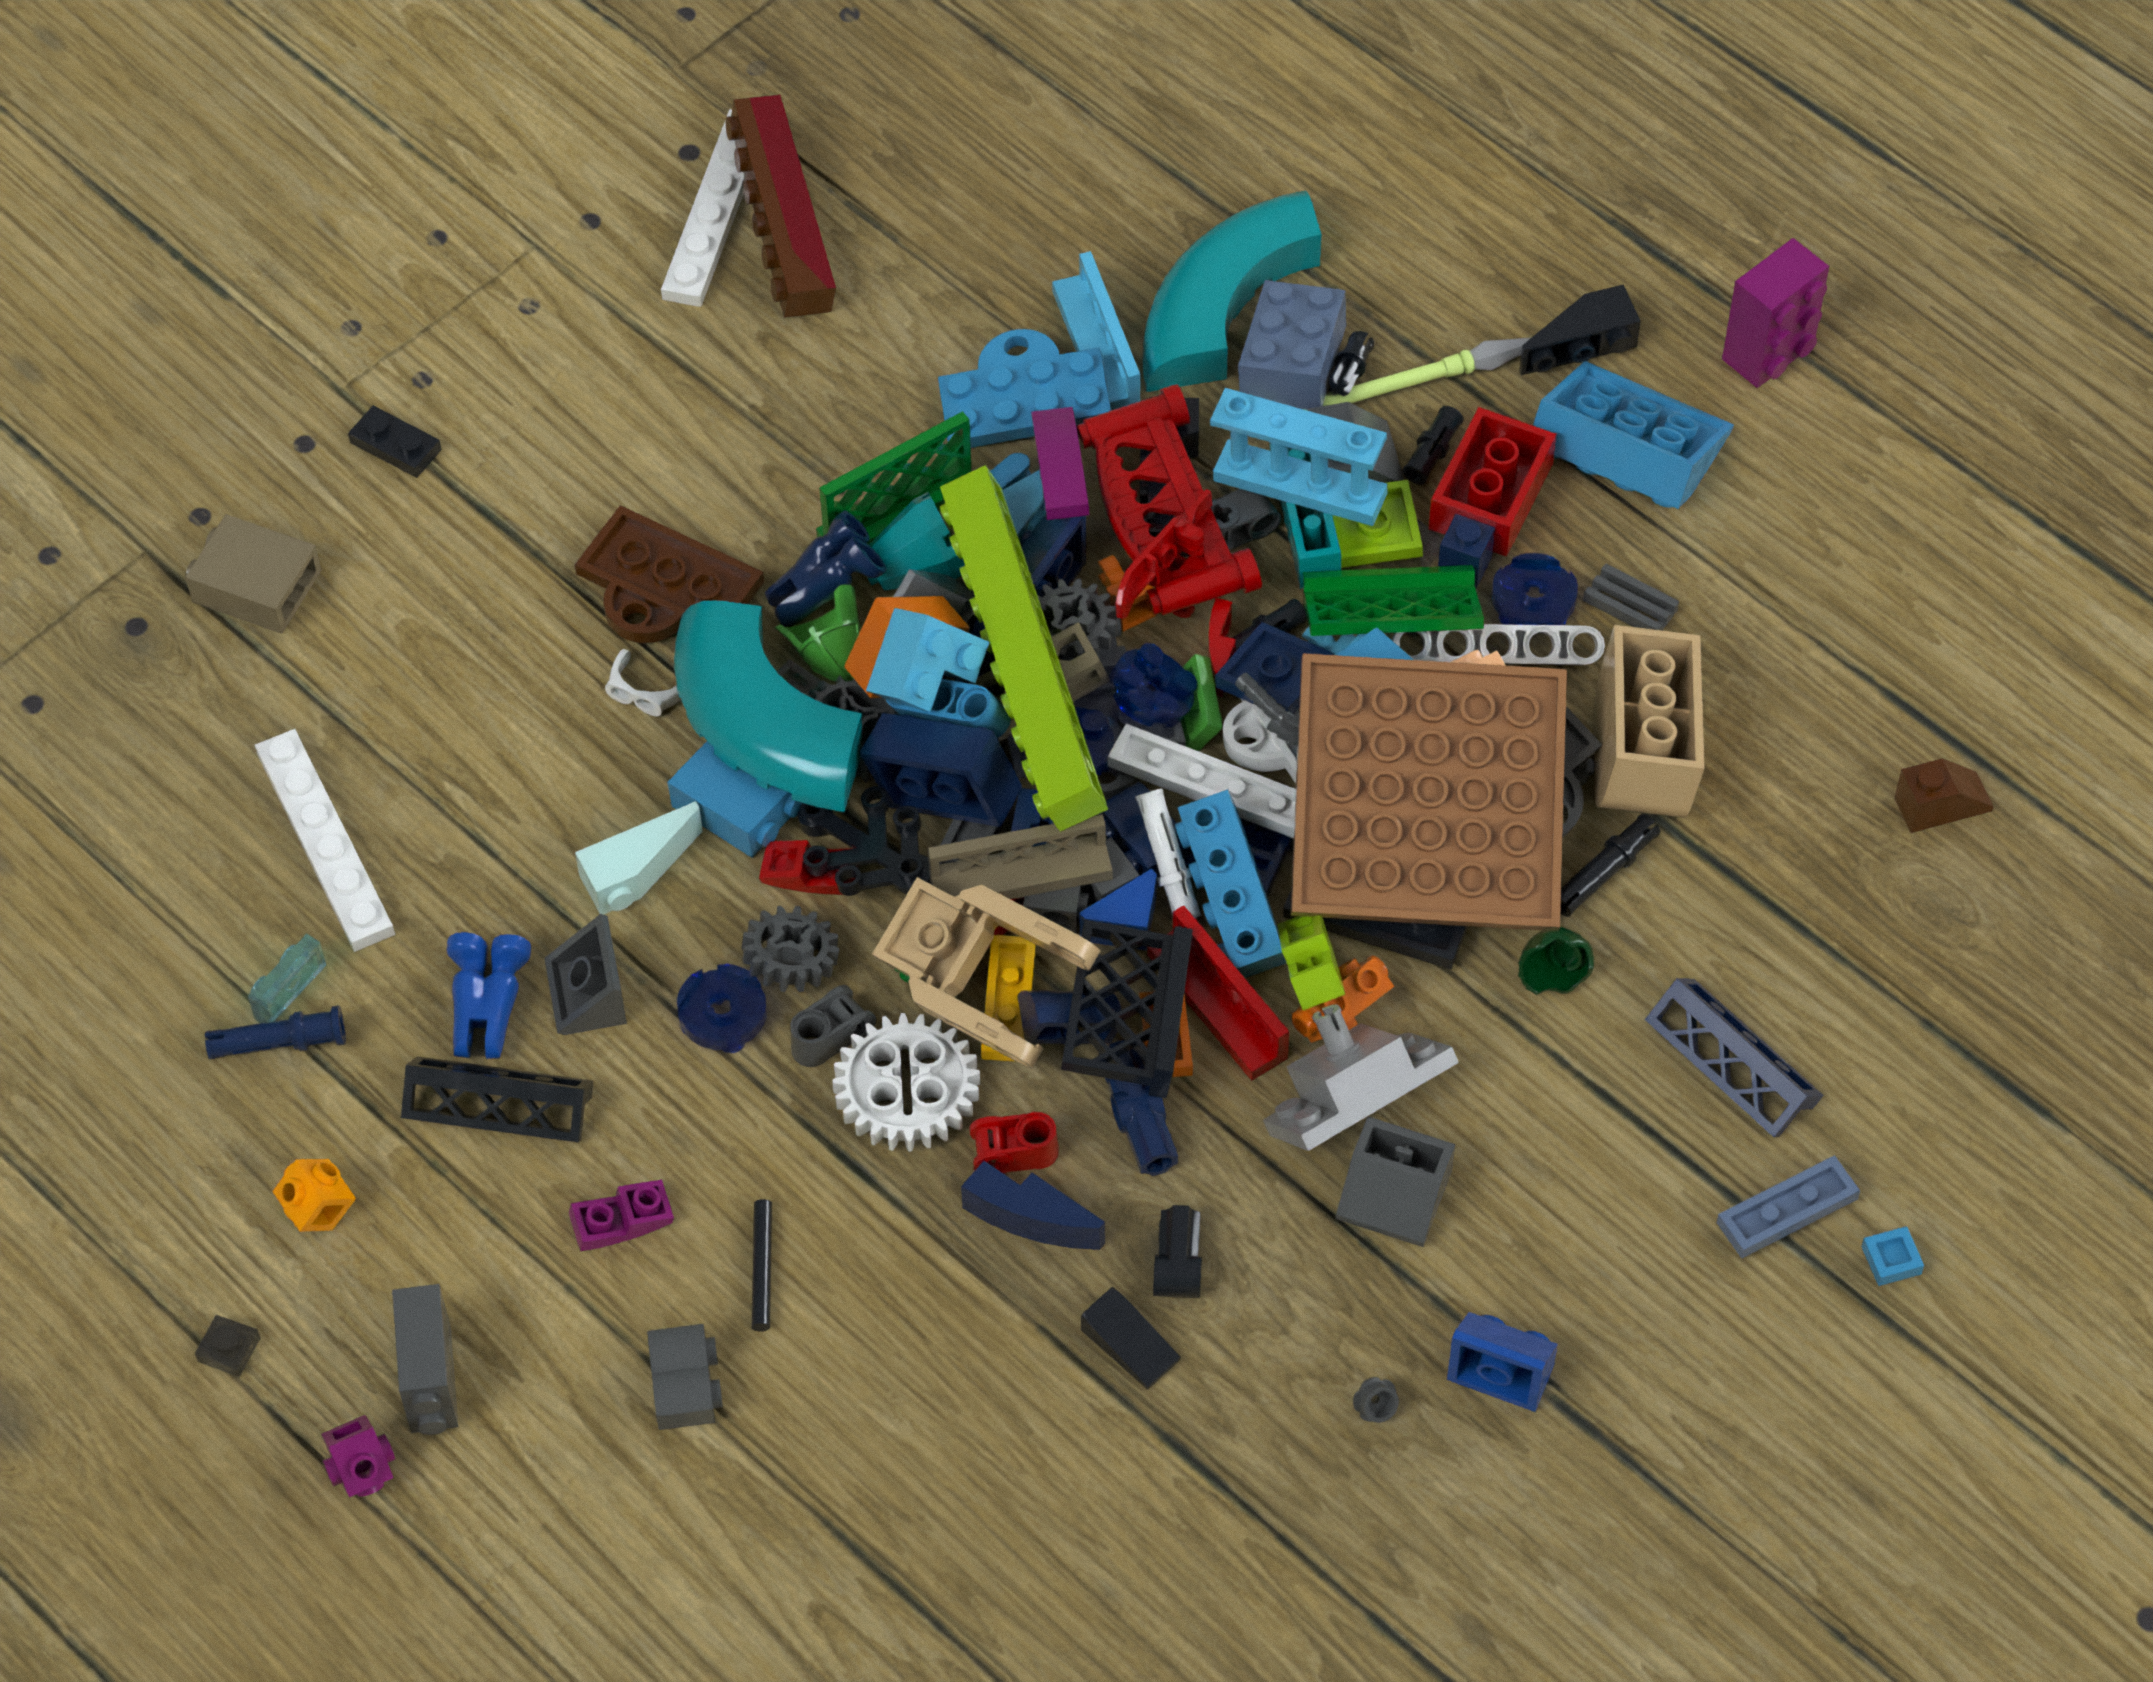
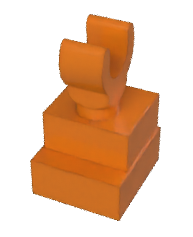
[1098,555,1156,632]

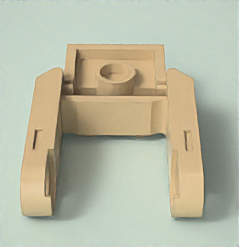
[872,877,1101,1069]

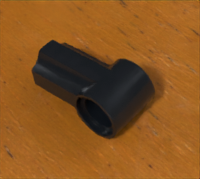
[1153,1205,1202,1298]

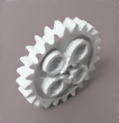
[832,1013,980,1152]

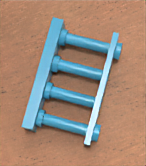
[1210,388,1387,526]

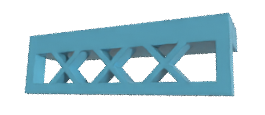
[1052,251,1140,410]

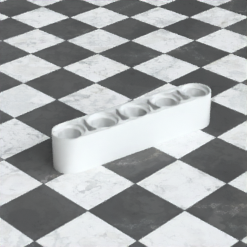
[1392,624,1605,666]

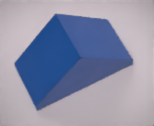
[1079,868,1157,951]

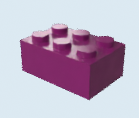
[1722,238,1829,388]

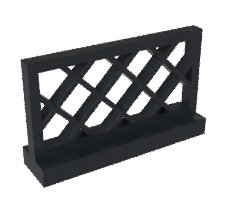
[1061,920,1193,1099]

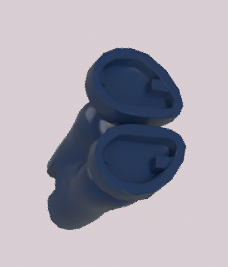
[765,510,887,627]

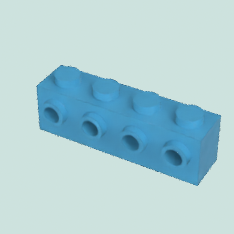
[1175,789,1286,978]

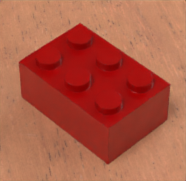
[1429,407,1557,557]

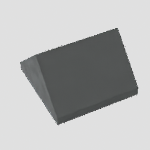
[544,914,627,1035]

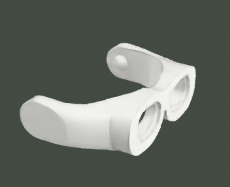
[605,649,681,716]

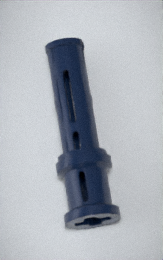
[205,1005,346,1059]

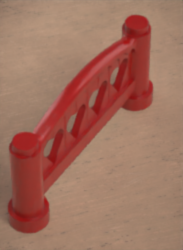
[1076,384,1262,615]

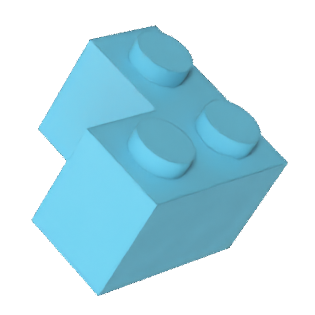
[866,608,989,712]

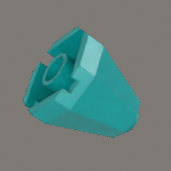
[867,492,965,591]

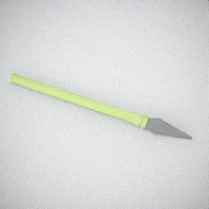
[1303,337,1532,410]

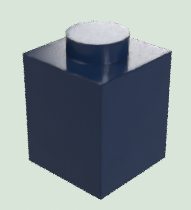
[1438,514,1495,589]

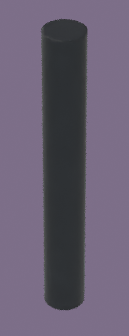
[752,1199,772,1332]

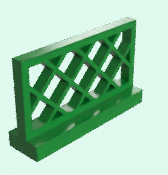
[816,411,972,545]
[1303,565,1484,636]

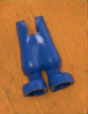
[446,932,532,1059]

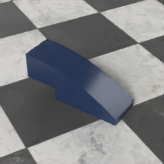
[961,1161,1105,1250]

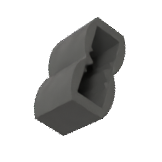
[647,1324,723,1430]

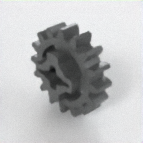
[1037,579,1117,661]
[742,906,839,992]

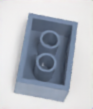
[1238,280,1346,410]

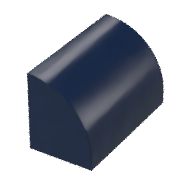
[1017,990,1121,1044]

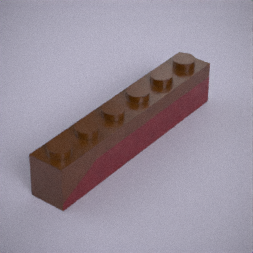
[725,95,836,318]

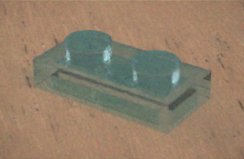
[248,933,326,1023]

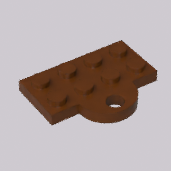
[575,505,764,643]

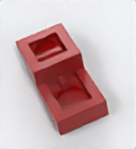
[1208,598,1236,697]
[759,840,858,895]

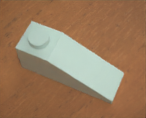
[575,801,703,915]

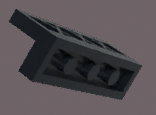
[401,1056,593,1143]

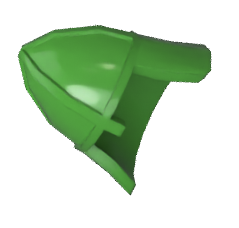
[774,585,862,682]

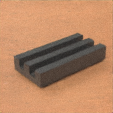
[1583,563,1679,631]

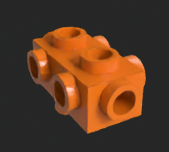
[1291,955,1395,1043]

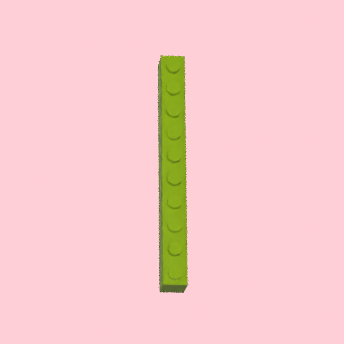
[940,465,1108,832]

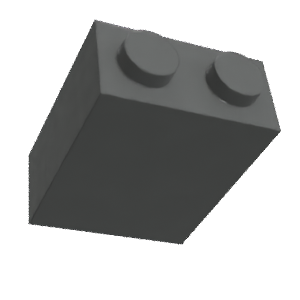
[392,1284,458,1435]

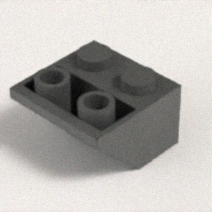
[1336,1116,1455,1247]

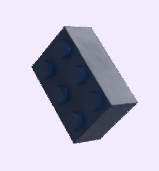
[860,713,1023,827]

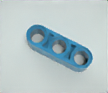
[886,679,1011,738]

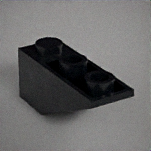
[1519,284,1641,376]

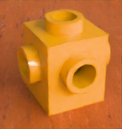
[272,1159,356,1232]

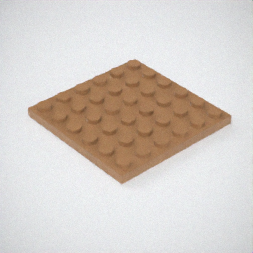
[1291,653,1567,930]

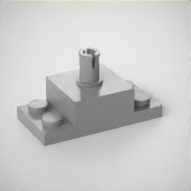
[1263,1005,1459,1151]

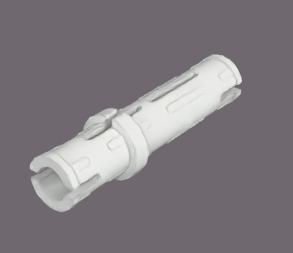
[1135,788,1202,918]

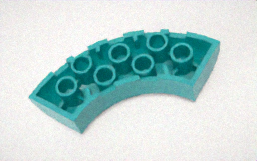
[1143,190,1322,392]
[674,601,863,812]

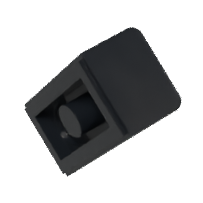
[1081,1287,1181,1390]

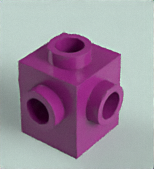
[321,1415,396,1497]

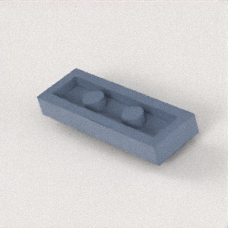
[1716,1155,1860,1259]

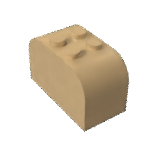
[1594,625,1704,818]

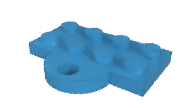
[938,329,1111,448]

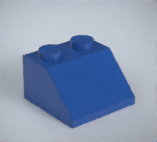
[1447,1312,1558,1412]

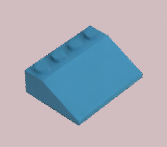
[1533,361,1734,509]

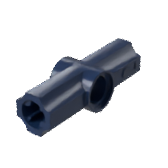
[1099,1040,1178,1176]

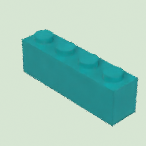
[1269,442,1341,589]

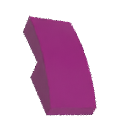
[569,1179,674,1252]

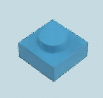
[1861,1226,1924,1286]

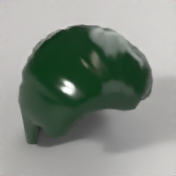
[1518,927,1594,995]

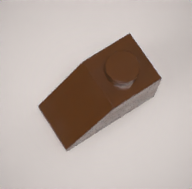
[1894,758,1993,833]

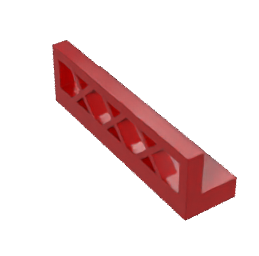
[1147,905,1290,1081]

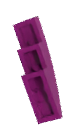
[1031,407,1090,520]

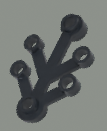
[798,786,931,896]

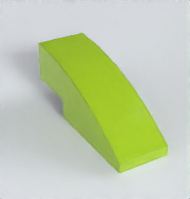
[1277,915,1345,1010]

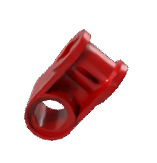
[969,1112,1059,1174]

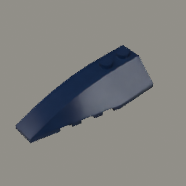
[955,516,1086,694]

